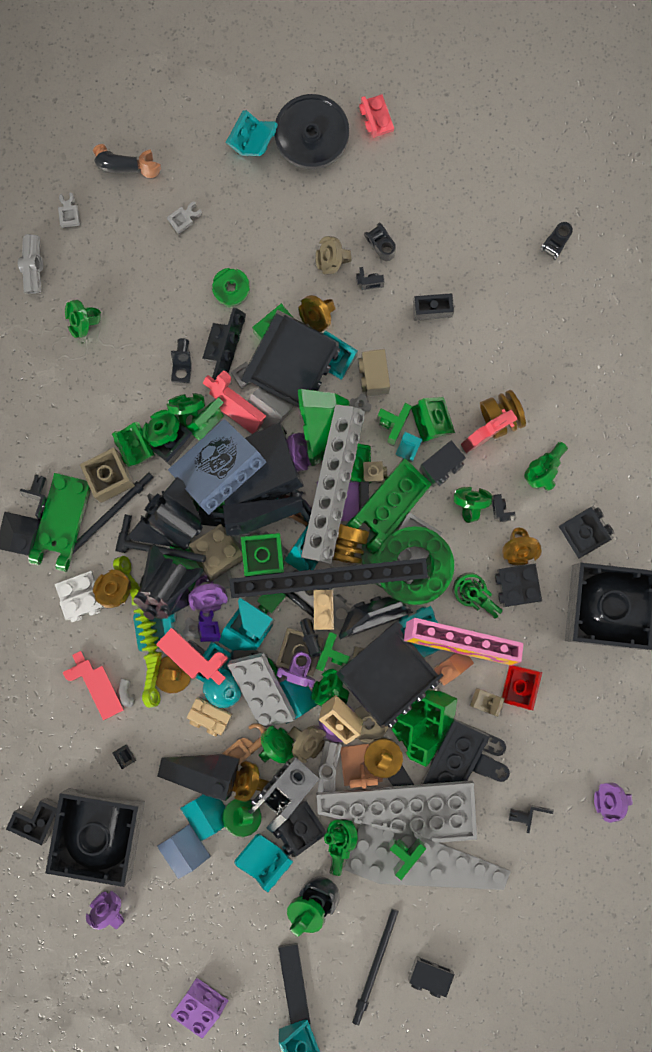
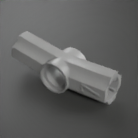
[18,234,43,294]
[318,740,342,792]

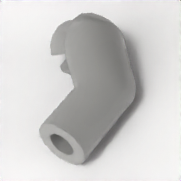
[117,678,134,707]

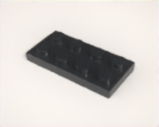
[421,719,490,784]

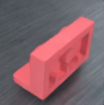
[359,94,394,138]

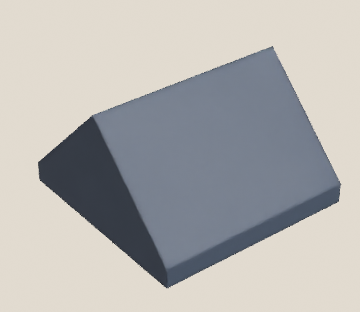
[157,824,211,879]

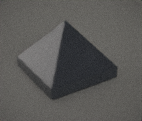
[112,744,136,769]

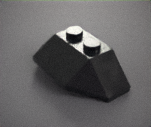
[339,596,413,640]

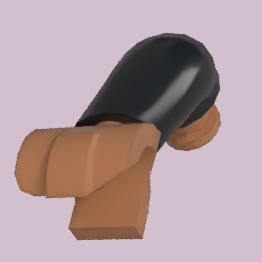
[93,144,161,178]

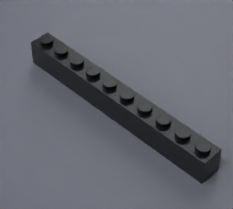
[229,558,429,598]

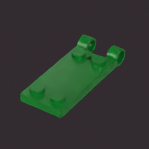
[345,458,432,553]
[29,473,90,572]

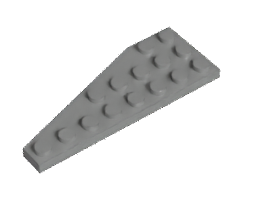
[316,780,477,843]
[343,823,511,890]

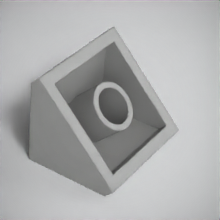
[248,387,295,429]

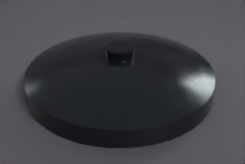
[274,94,349,169]

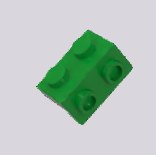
[112,422,155,467]

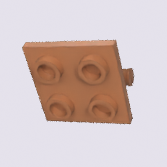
[340,743,383,789]

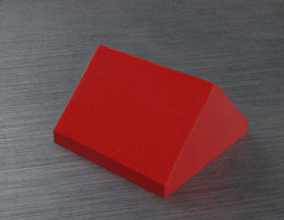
[502,665,543,711]

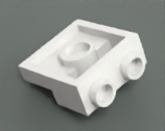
[55,571,104,622]

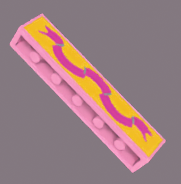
[404,618,524,666]

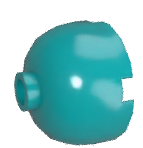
[203,668,242,708]

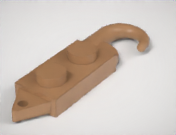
[222,723,266,765]

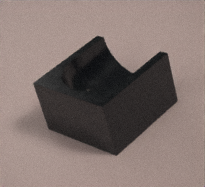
[565,562,652,650]
[45,788,145,887]

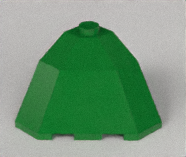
[298,389,354,466]
[391,690,457,767]

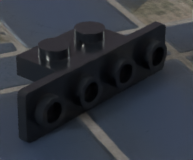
[202,307,246,380]

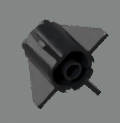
[128,477,203,550]
[133,544,204,620]

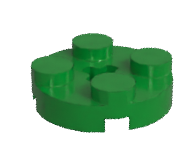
[212,268,250,307]
[142,410,179,447]

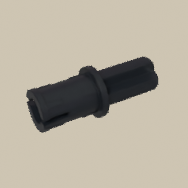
[300,618,322,657]

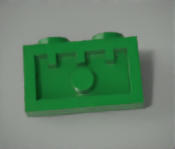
[186,397,224,441]

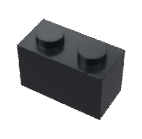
[413,293,454,320]
[408,956,455,998]

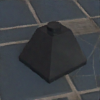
[0,512,41,556]

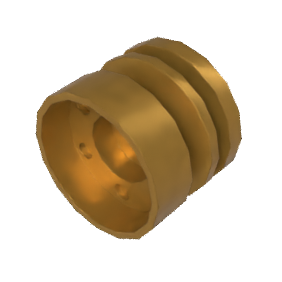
[480,390,526,439]
[332,524,369,564]

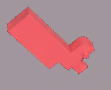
[203,370,266,434]
[460,409,517,454]
[156,628,229,685]
[63,651,124,720]

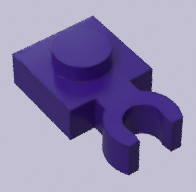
[197,610,221,642]

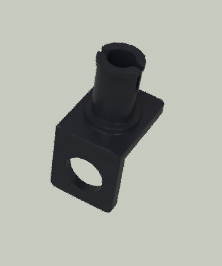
[171,338,192,383]
[19,475,47,520]
[509,805,554,834]

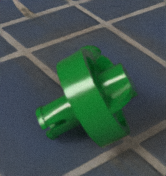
[524,442,568,491]
[453,573,503,619]
[324,819,358,876]

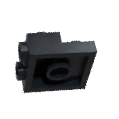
[559,505,614,559]
[495,563,542,608]
[273,801,327,857]

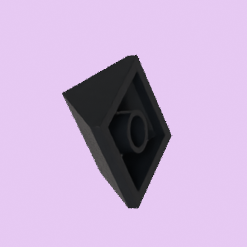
[150,423,195,466]

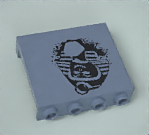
[168,419,266,515]

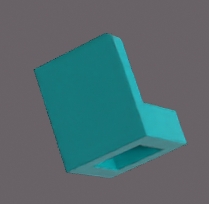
[396,432,422,462]

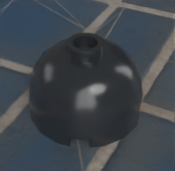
[299,876,340,917]

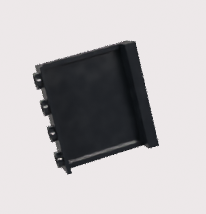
[241,309,340,408]
[224,422,304,505]
[335,621,443,728]

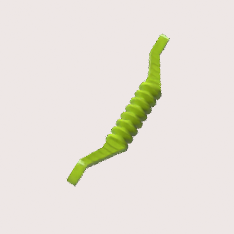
[113,556,163,708]

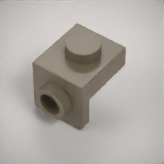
[363,461,388,483]
[470,688,504,717]

